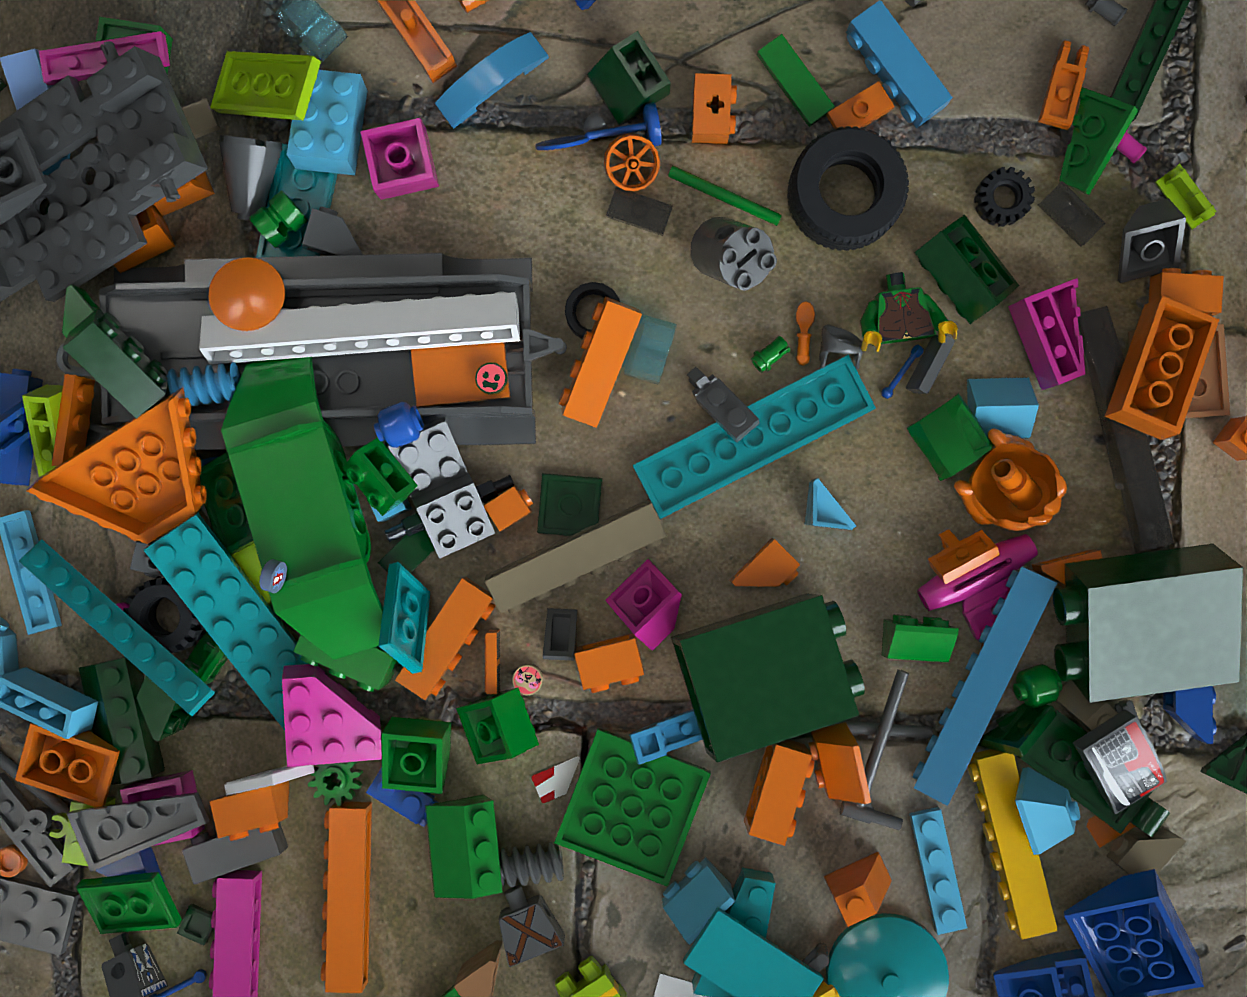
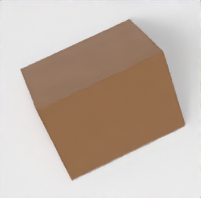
[454,940,502,997]

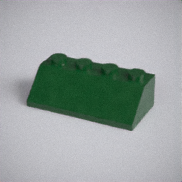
[79,657,165,785]

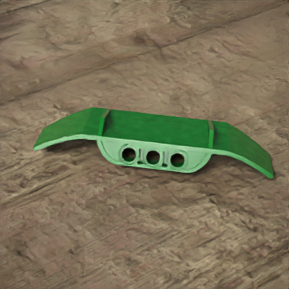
[221,357,383,660]

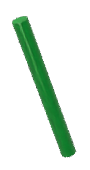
[668,165,782,226]

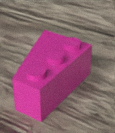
[1008,278,1085,391]

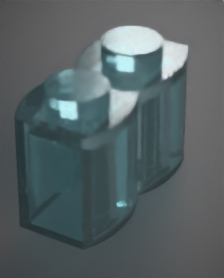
[275,0,348,62]
[622,314,677,385]

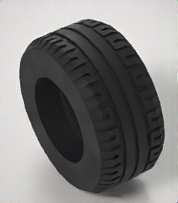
[787,126,909,251]

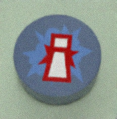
[259,559,287,593]

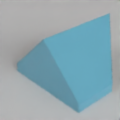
[805,478,856,530]

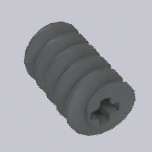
[499,842,564,887]

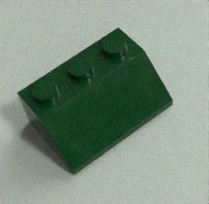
[914,214,1020,324]

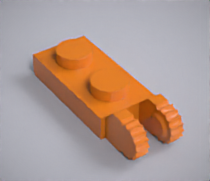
[1038,40,1089,130]

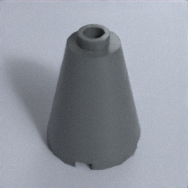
[219,135,282,220]

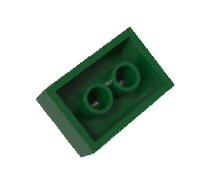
[62,308,168,419]

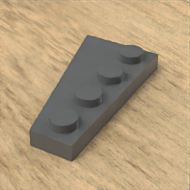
[67,792,210,872]

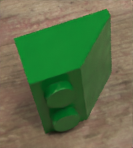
[456,687,539,765]
[382,717,451,794]

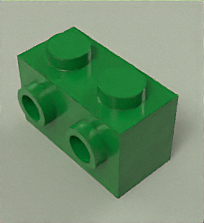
[343,437,418,516]

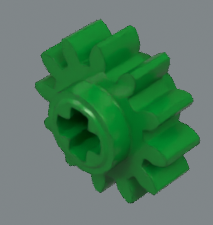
[307,761,363,806]

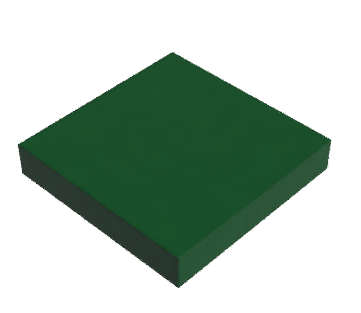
[537,473,602,536]

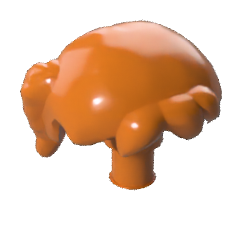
[954,428,1067,531]

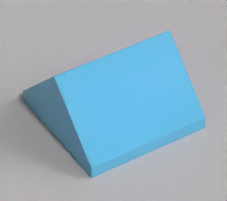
[967,378,1039,438]

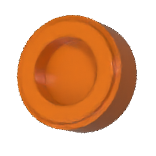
[0,845,28,877]

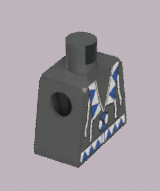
[101,932,168,997]

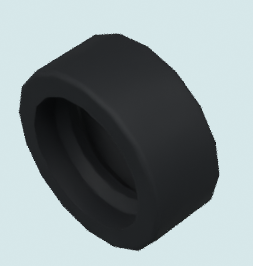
[565,282,620,339]

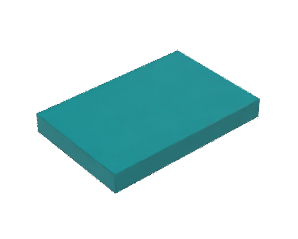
[378,562,431,674]

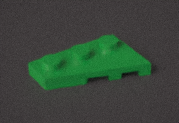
[1059,87,1138,195]

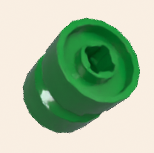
[249,190,309,248]

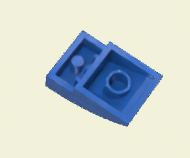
[993,948,1095,997]

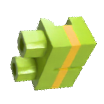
[555,956,627,997]

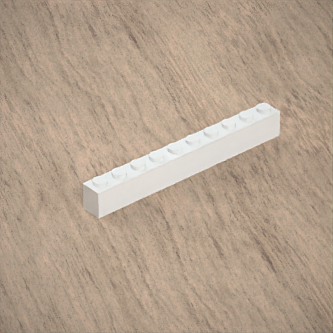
[199,292,520,365]

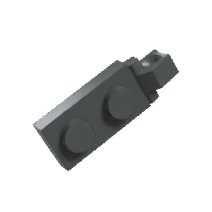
[687,367,760,443]

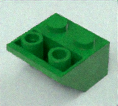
[881,614,959,662]

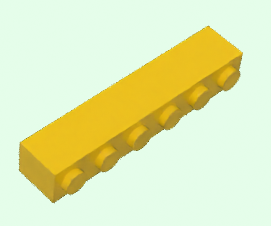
[968,749,1058,940]

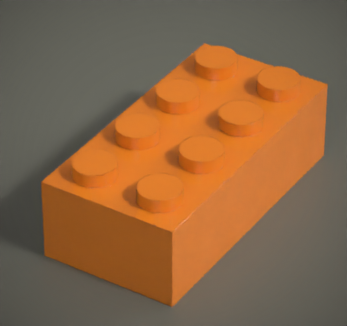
[1105,295,1220,440]

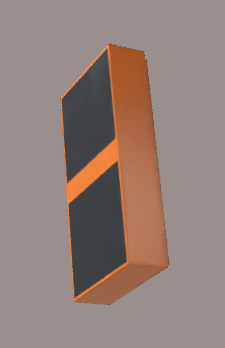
[485,630,500,694]

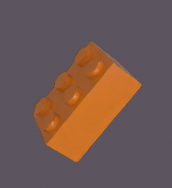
[744,739,815,846]

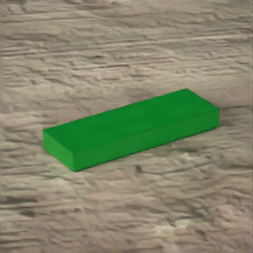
[757,34,835,127]

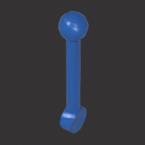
[881,344,924,399]
[149,969,207,997]

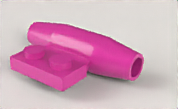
[917,534,1038,641]

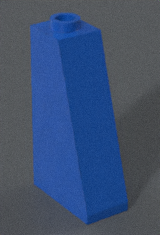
[0,369,43,486]

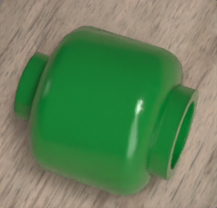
[1013,664,1063,708]

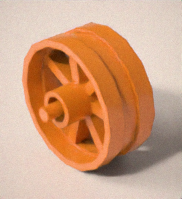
[604,133,660,191]

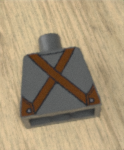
[499,885,565,967]

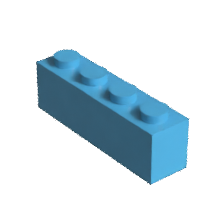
[846,0,953,128]

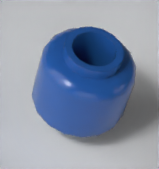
[374,402,424,448]

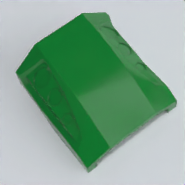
[907,393,993,481]

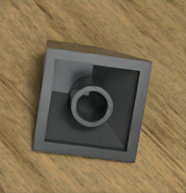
[1118,198,1186,283]

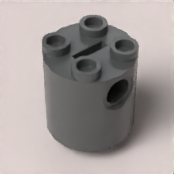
[691,217,777,291]

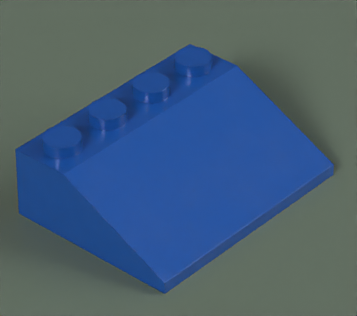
[1064,869,1204,997]

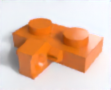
[928,529,1000,584]

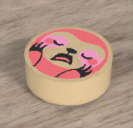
[512,664,543,695]

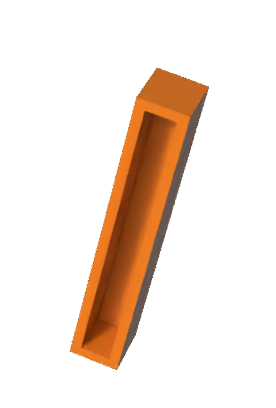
[321,801,372,993]

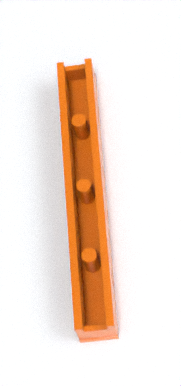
[376,0,457,83]

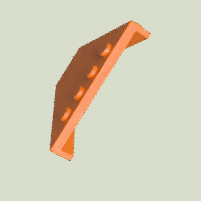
[26,387,207,544]

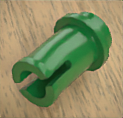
[751,336,791,373]

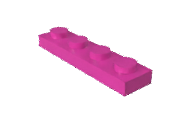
[39,31,170,86]

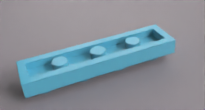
[0,510,62,635]
[909,807,967,935]

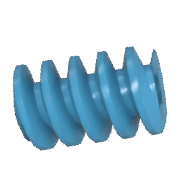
[167,362,240,406]

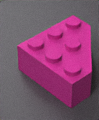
[282,664,382,767]

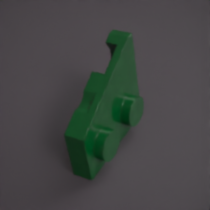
[978,703,1057,757]
[1200,733,1247,794]

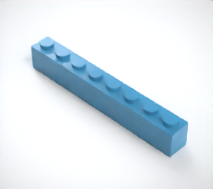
[912,566,1058,806]

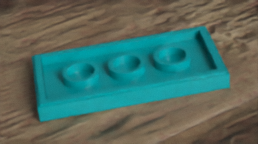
[255,143,338,258]
[683,907,824,997]

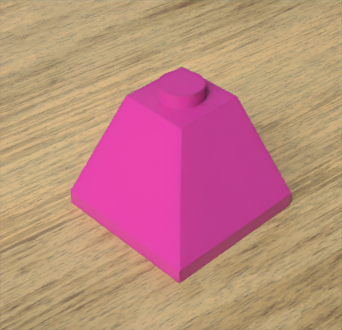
[605,559,682,651]

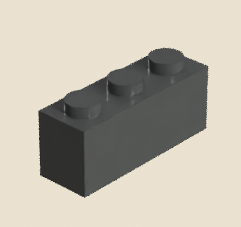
[182,822,288,885]

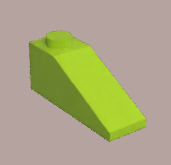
[22,384,63,477]

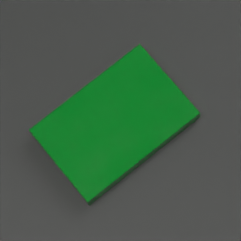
[76,872,182,934]

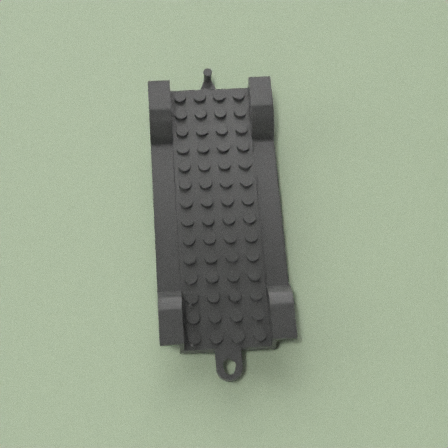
[56,253,567,451]

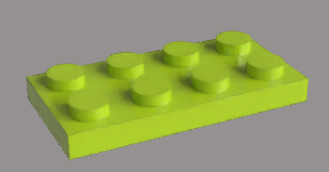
[210,51,321,121]

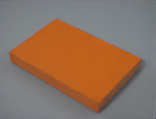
[411,342,510,408]

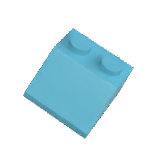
[662,857,735,945]

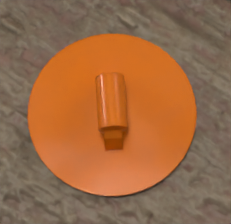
[208,257,285,331]

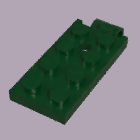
[1017,709,1170,838]

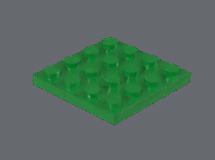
[554,728,711,887]

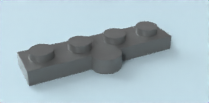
[0,772,78,887]

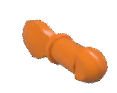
[796,301,815,366]

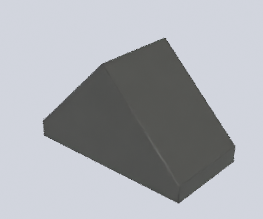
[543,608,577,661]

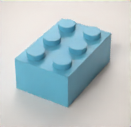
[287,70,368,175]

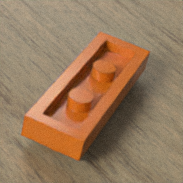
[51,374,95,467]

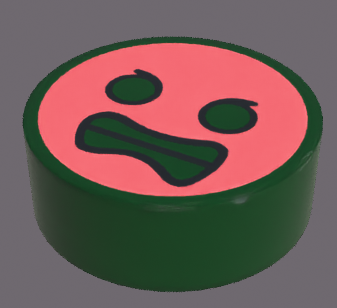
[475,363,508,395]

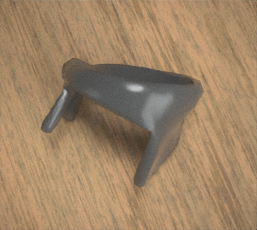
[819,325,864,369]

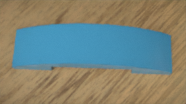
[435,32,549,129]
[629,709,702,765]

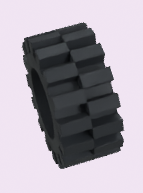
[974,167,1035,227]

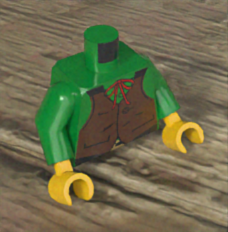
[860,272,958,352]

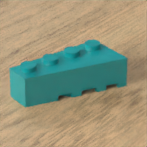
[692,867,776,997]

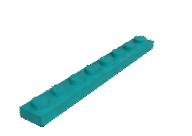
[19,539,215,716]

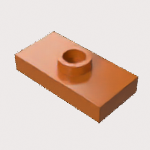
[826,81,895,129]

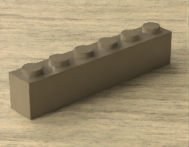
[485,499,667,613]

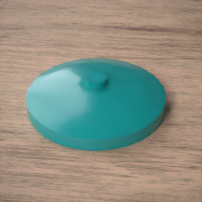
[826,913,949,997]

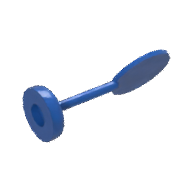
[535,102,662,150]

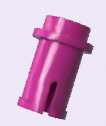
[1116,129,1147,164]

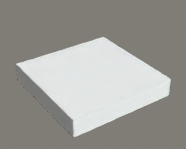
[224,765,315,796]

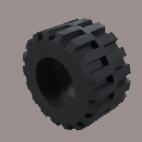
[123,577,205,653]

